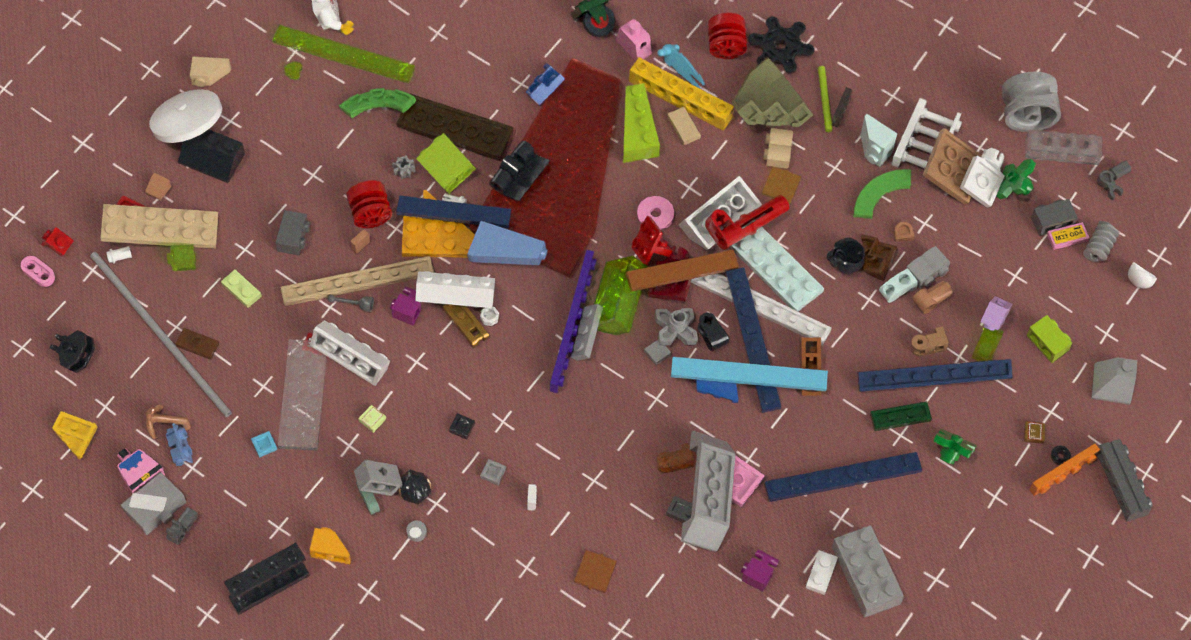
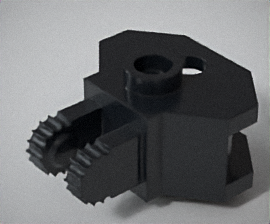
[49,330,95,373]

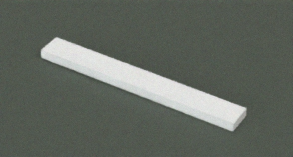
[691,273,832,346]

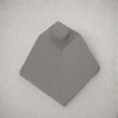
[1091,357,1137,405]

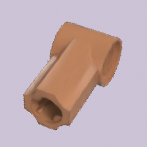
[912,280,953,314]

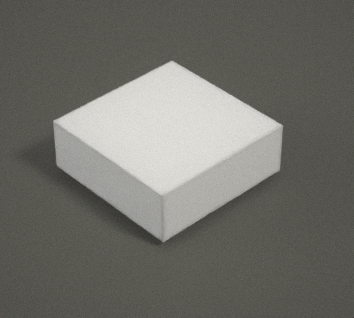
[528,484,537,511]

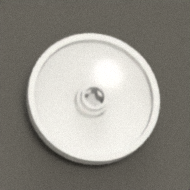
[150,90,222,143]

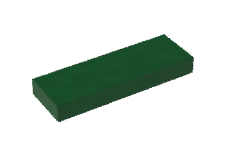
[870,401,932,431]

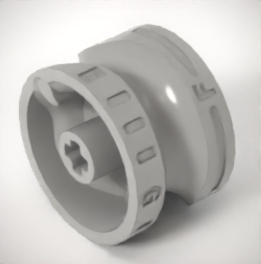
[1002,72,1061,132]

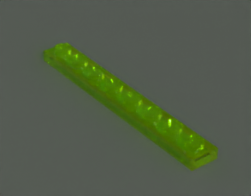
[273,24,415,84]

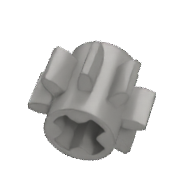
[392,155,415,179]

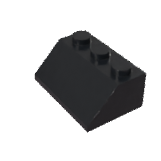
[178,129,245,183]

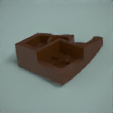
[861,234,898,281]

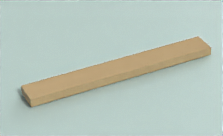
[281,256,434,306]

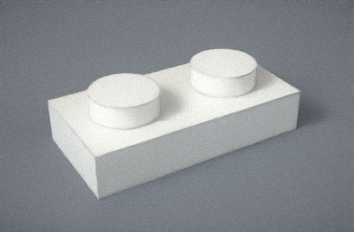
[806,550,838,595]

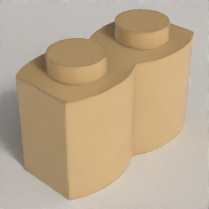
[763,128,793,169]

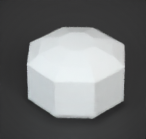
[480,307,499,326]

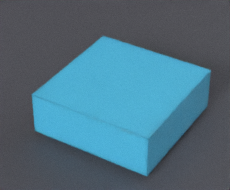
[251,431,277,457]

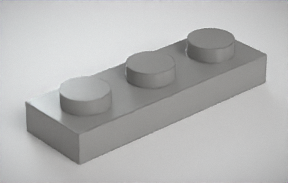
[571,304,603,361]

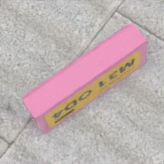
[1047,222,1089,250]

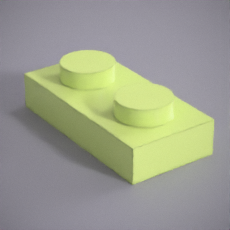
[221,270,262,308]

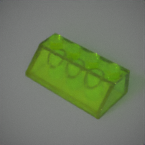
[594,255,648,335]

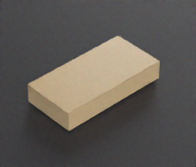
[667,107,701,145]

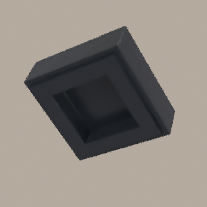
[449,413,475,440]

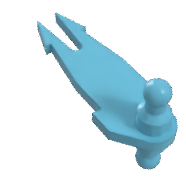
[657,44,705,89]

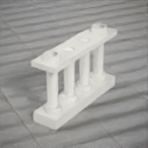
[892,98,962,168]

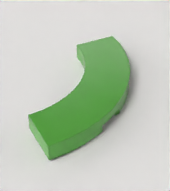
[339,88,416,119]
[853,169,911,218]

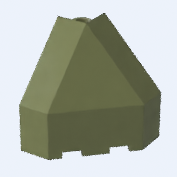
[732,57,813,127]

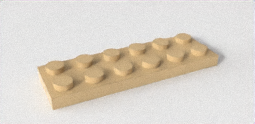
[101,204,218,249]

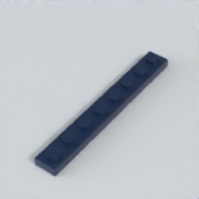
[726,267,781,413]
[857,358,1013,392]
[764,452,922,502]

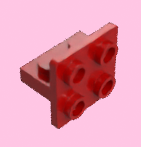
[631,216,672,265]

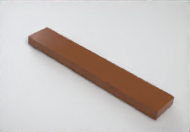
[625,250,739,292]

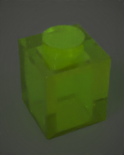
[167,244,196,271]

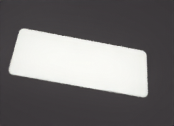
[129,493,167,512]

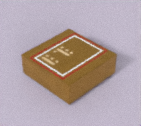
[1024,421,1045,444]

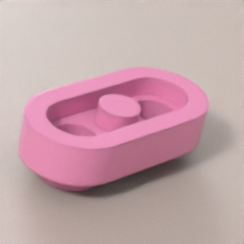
[21,256,55,287]

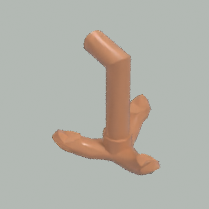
[145,404,191,439]

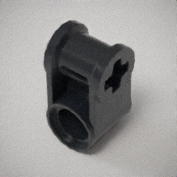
[697,312,729,351]

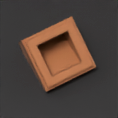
[145,173,171,201]

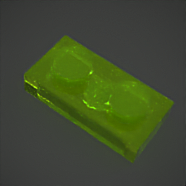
[971,327,1004,361]

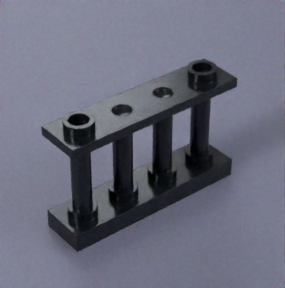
[224,542,310,615]

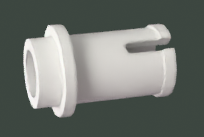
[442,193,467,204]
[106,246,132,264]

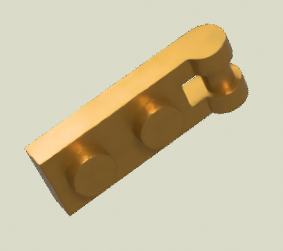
[442,304,489,348]

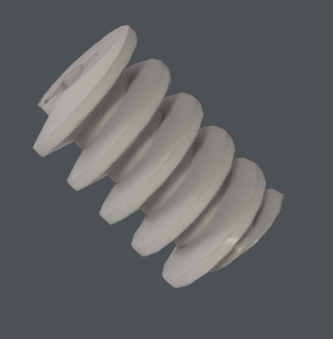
[1083,221,1119,262]

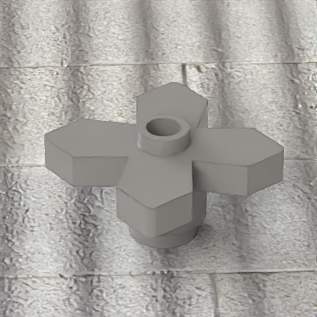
[654,308,698,346]

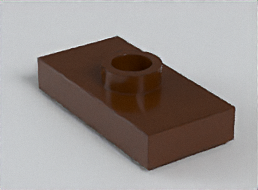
[175,328,219,360]

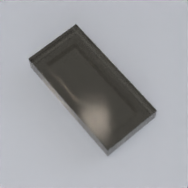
[832,87,852,128]

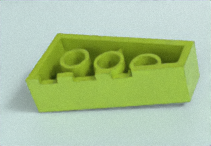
[623,83,660,163]

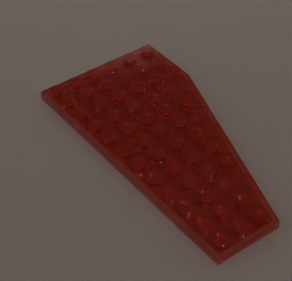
[469,58,621,277]

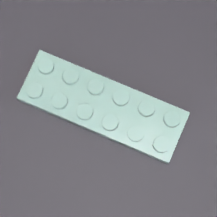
[729,220,824,312]

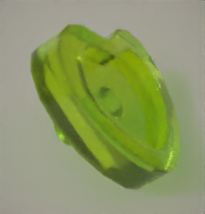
[284,62,302,80]

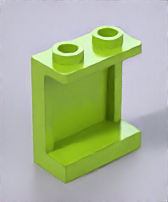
[416,133,476,194]

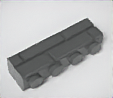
[1097,439,1152,522]

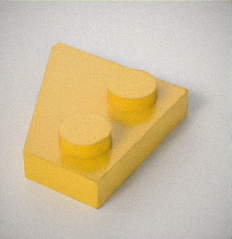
[52,411,98,460]

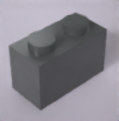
[1031,199,1078,236]
[276,210,310,255]

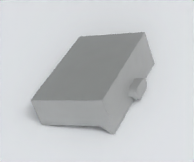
[121,472,186,535]

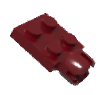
[648,246,692,302]

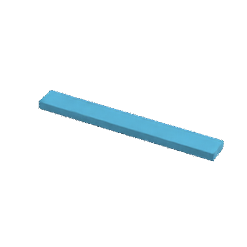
[671,357,828,391]

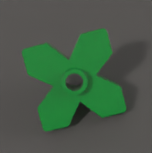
[996,158,1036,199]
[933,429,977,464]

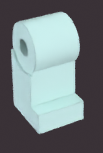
[879,268,917,303]

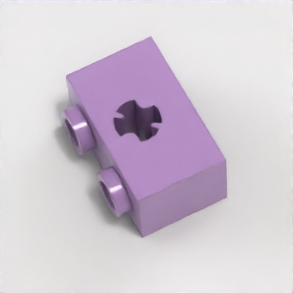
[981,296,1012,331]

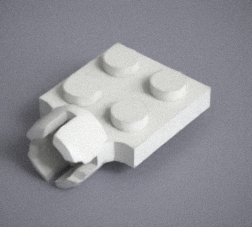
[960,148,1005,208]

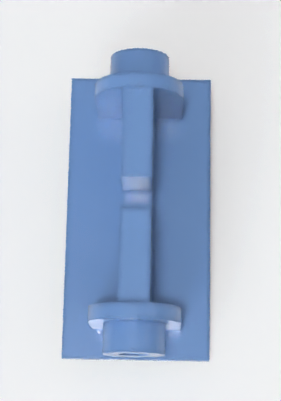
[166,423,193,466]

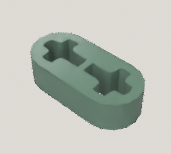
[356,482,380,515]

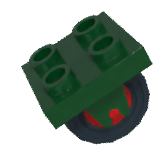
[571,0,615,37]

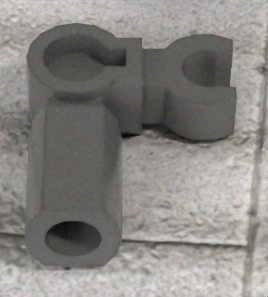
[1097,160,1131,201]
[166,507,198,545]

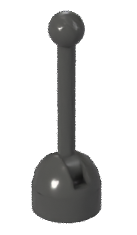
[328,295,374,312]

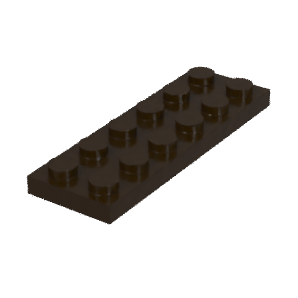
[396,94,513,160]

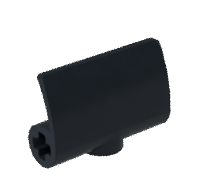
[489,141,550,201]

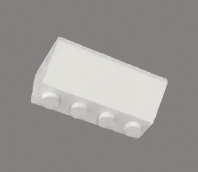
[678,176,762,250]
[416,271,495,308]
[310,320,390,386]

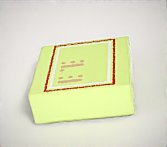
[358,405,386,433]

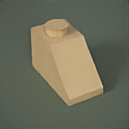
[190,57,231,87]

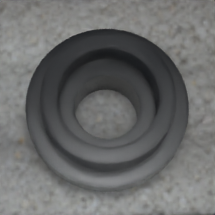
[1051,446,1071,465]

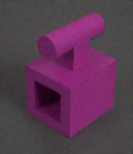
[390,286,421,326]
[741,549,780,592]

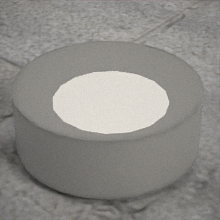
[407,521,427,542]

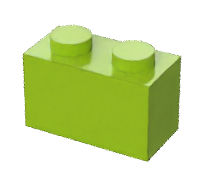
[1026,315,1072,363]

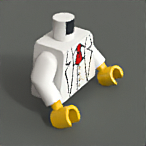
[312,0,354,35]

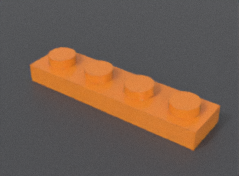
[1030,444,1100,496]

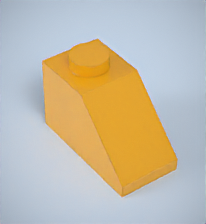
[309,527,351,564]

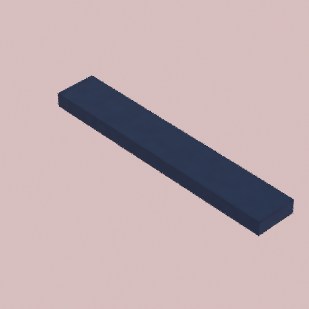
[396,195,511,229]

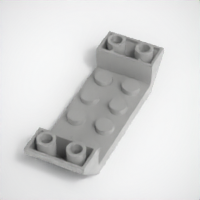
[681,431,736,552]

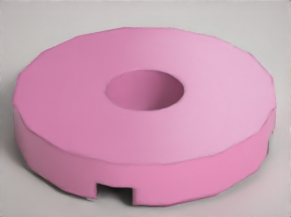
[637,196,674,230]

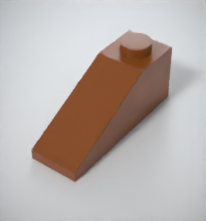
[799,336,821,396]

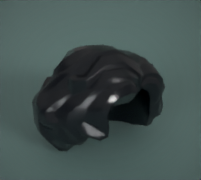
[826,237,865,275]

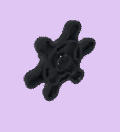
[748,16,815,74]

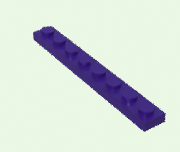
[550,250,597,393]

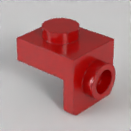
[41,227,74,257]

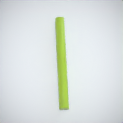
[818,66,833,132]

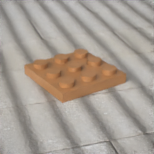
[923,128,982,205]

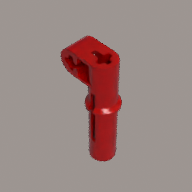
[705,195,789,250]

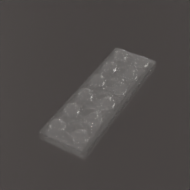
[278,339,327,450]

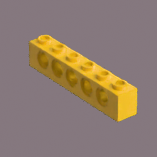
[629,57,734,131]

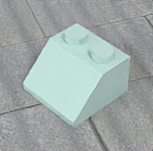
[861,114,897,167]

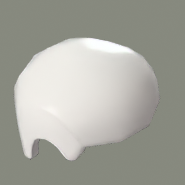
[1128,262,1157,289]

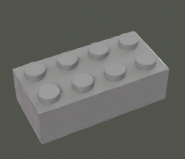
[832,525,904,618]

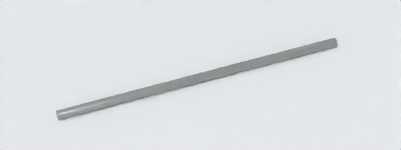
[90,252,232,417]

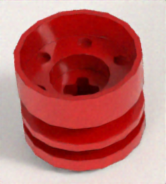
[708,13,747,59]
[346,180,392,228]

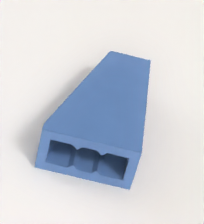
[467,221,548,265]

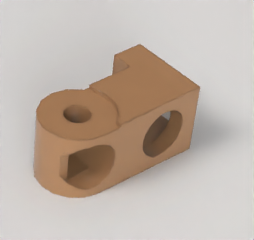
[910,326,949,356]

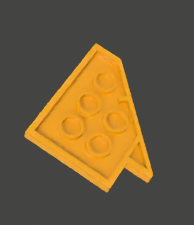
[402,190,475,258]

